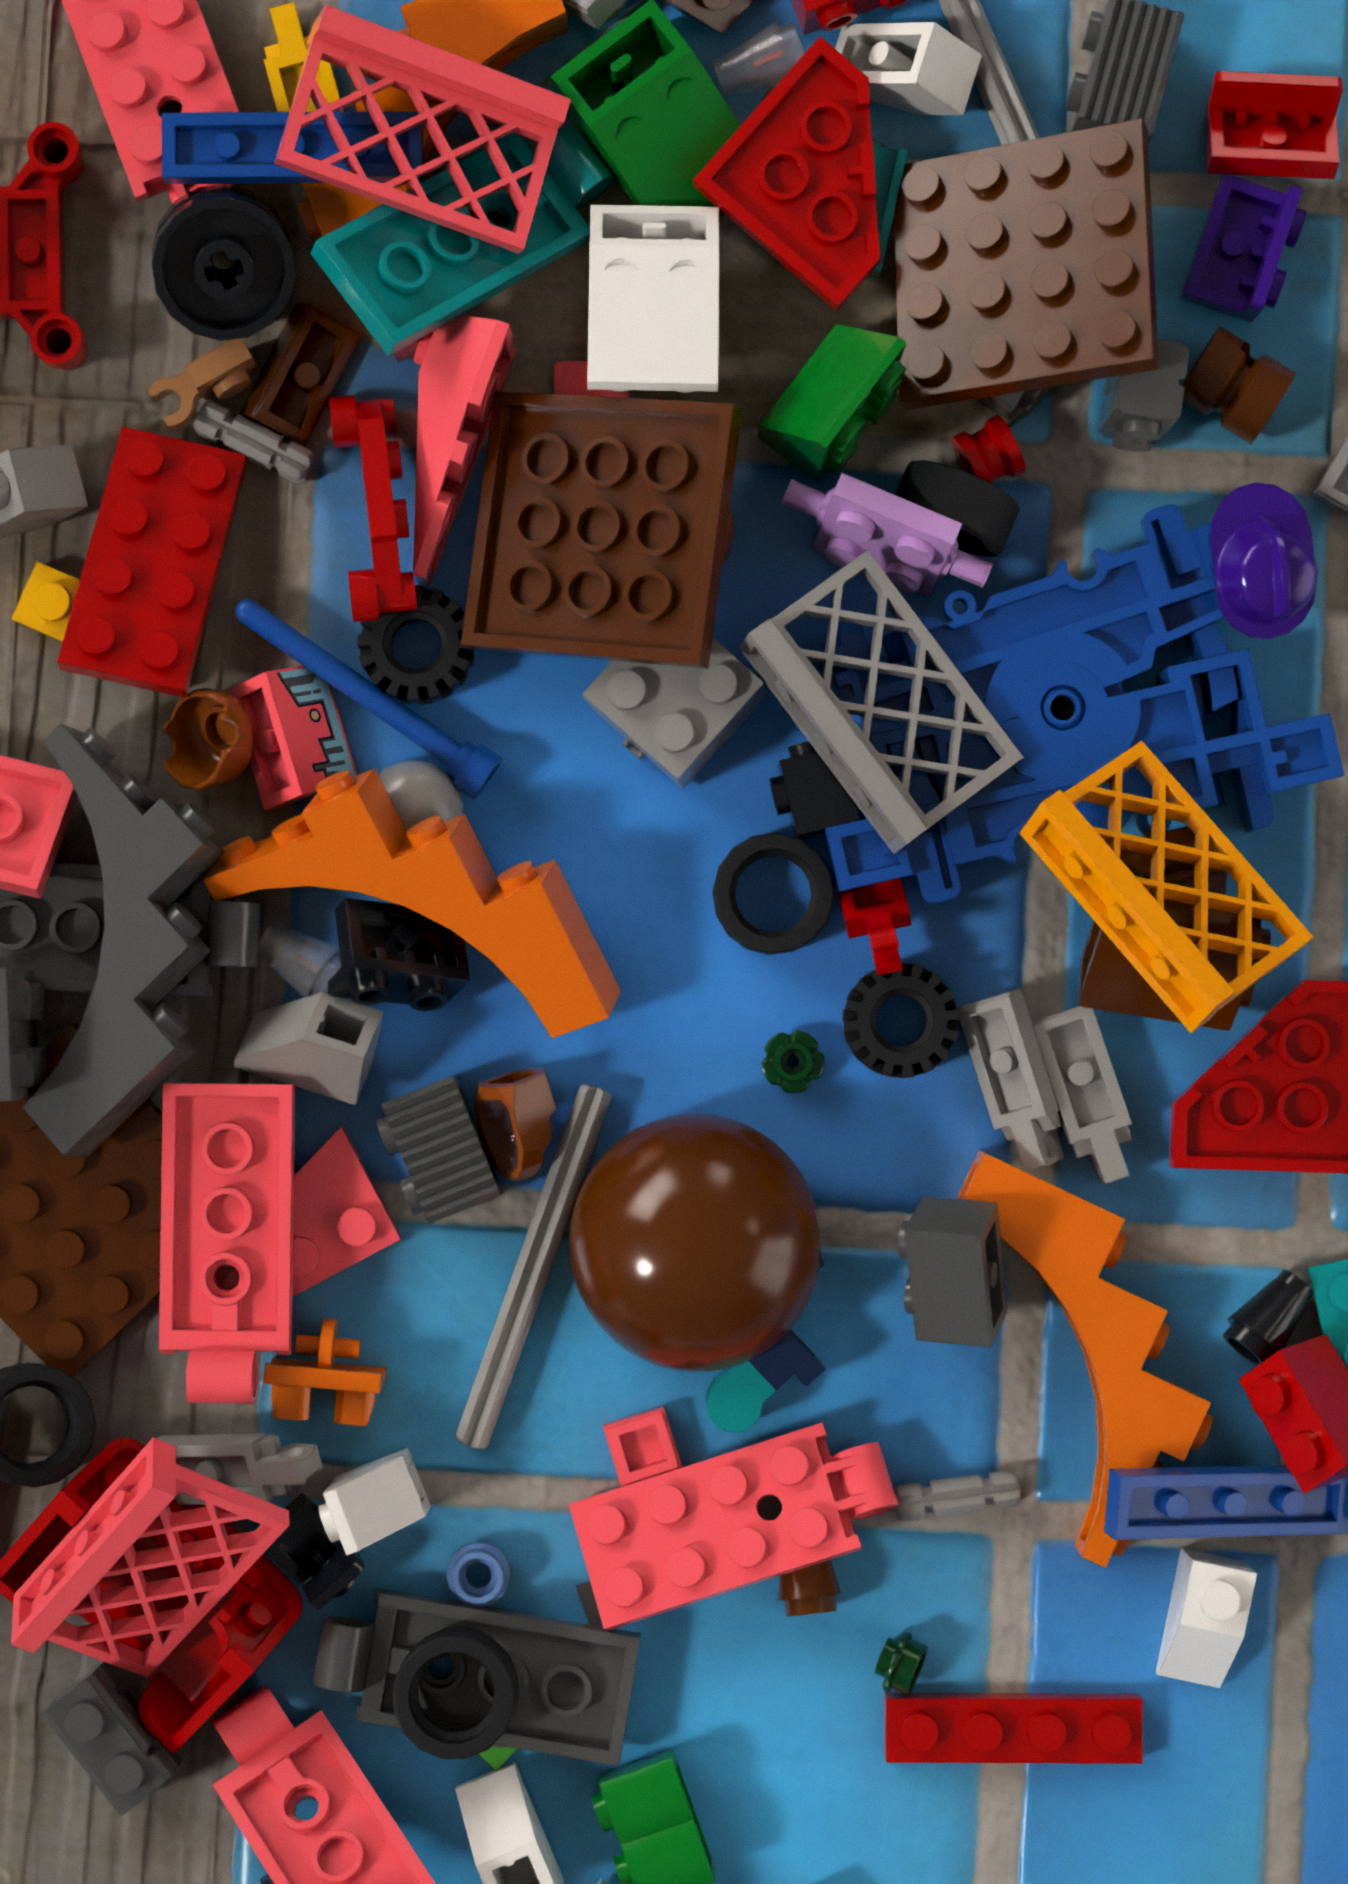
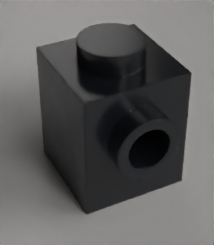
[769,741,860,838]

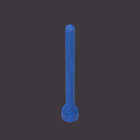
[235,599,503,799]

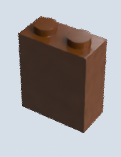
[1078,896,1271,1031]

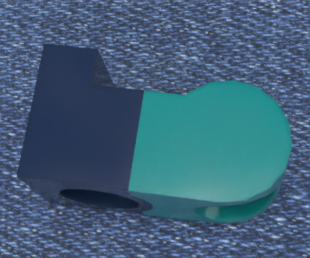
[706,1329,825,1433]

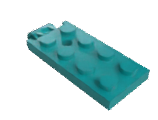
[310,126,615,357]

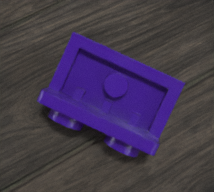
[1180,173,1307,323]

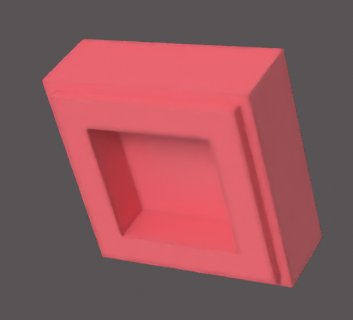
[603,1405,683,1487]

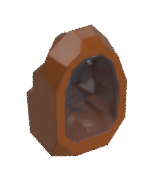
[474,1068,556,1181]

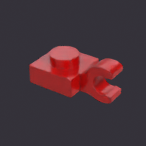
[834,877,911,976]

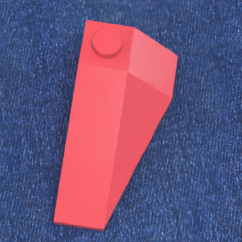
[413,315,516,587]

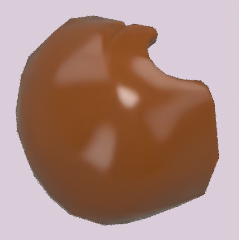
[162,688,254,791]

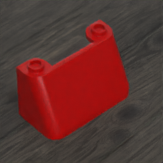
[0,1438,303,1754]

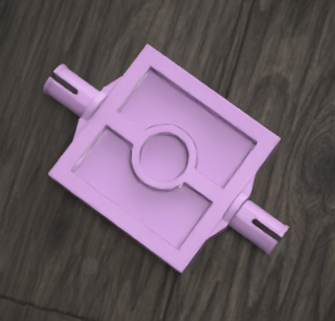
[781,473,993,597]

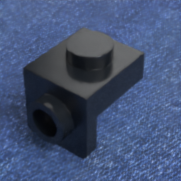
[264,1493,364,1610]

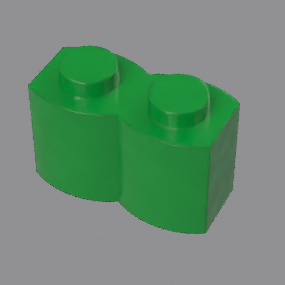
[592,1748,716,1884]

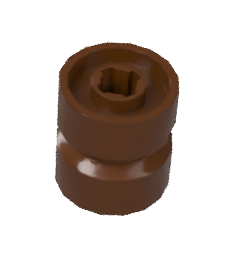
[1182,326,1296,444]

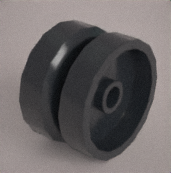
[152,184,296,341]

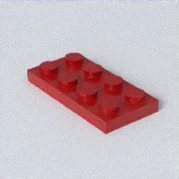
[57,426,248,698]

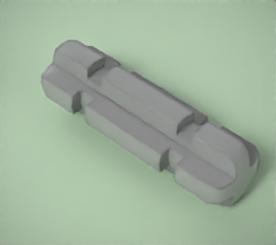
[193,401,315,484]
[895,1470,1021,1521]

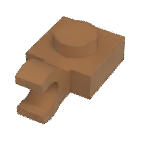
[147,338,261,431]

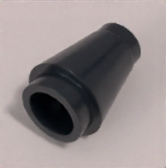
[1223,1270,1314,1366]

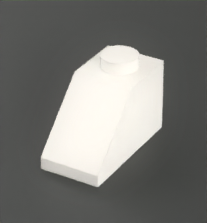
[835,22,982,115]
[1155,1548,1257,1688]

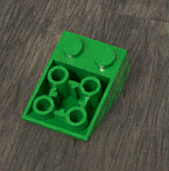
[550,0,741,207]
[757,324,907,483]

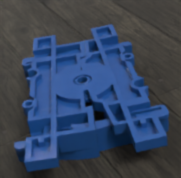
[793,504,1345,904]

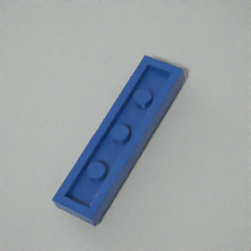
[162,112,424,184]
[1104,1465,1348,1540]

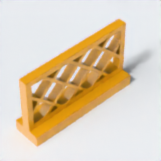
[1019,741,1314,1033]

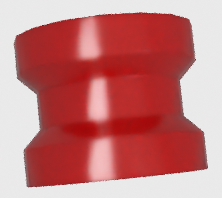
[951,414,1026,484]

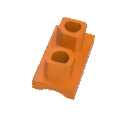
[263,1318,387,1426]

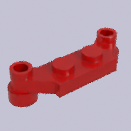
[0,122,87,371]
[329,395,417,622]

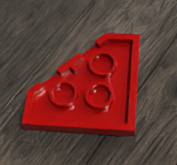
[693,36,880,312]
[1169,980,1348,1174]

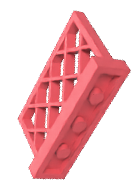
[274,4,571,254]
[11,1437,290,1678]

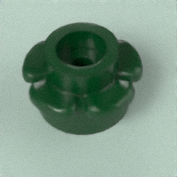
[761,1030,824,1093]
[875,1632,928,1695]

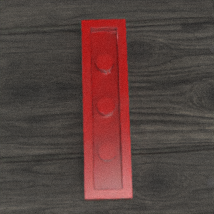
[884,1693,1143,1764]

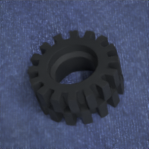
[357,585,475,705]
[842,963,960,1078]

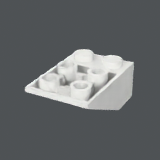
[587,205,719,393]

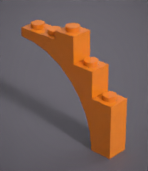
[297,0,568,362]
[203,768,621,1038]
[956,1150,1213,1568]

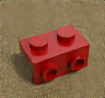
[1205,71,1343,180]

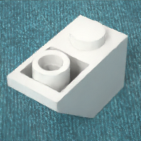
[318,1447,431,1556]
[455,1762,564,1884]

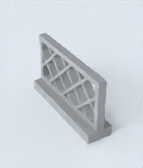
[738,550,1024,854]

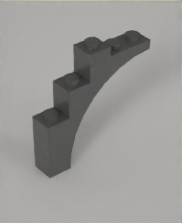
[23,724,225,1157]

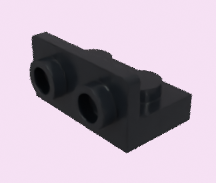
[327,898,470,1011]

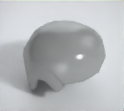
[378,759,464,831]

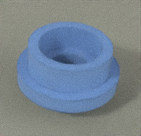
[447,1542,511,1607]

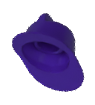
[1210,483,1318,639]

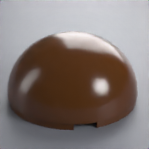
[569,1113,821,1372]

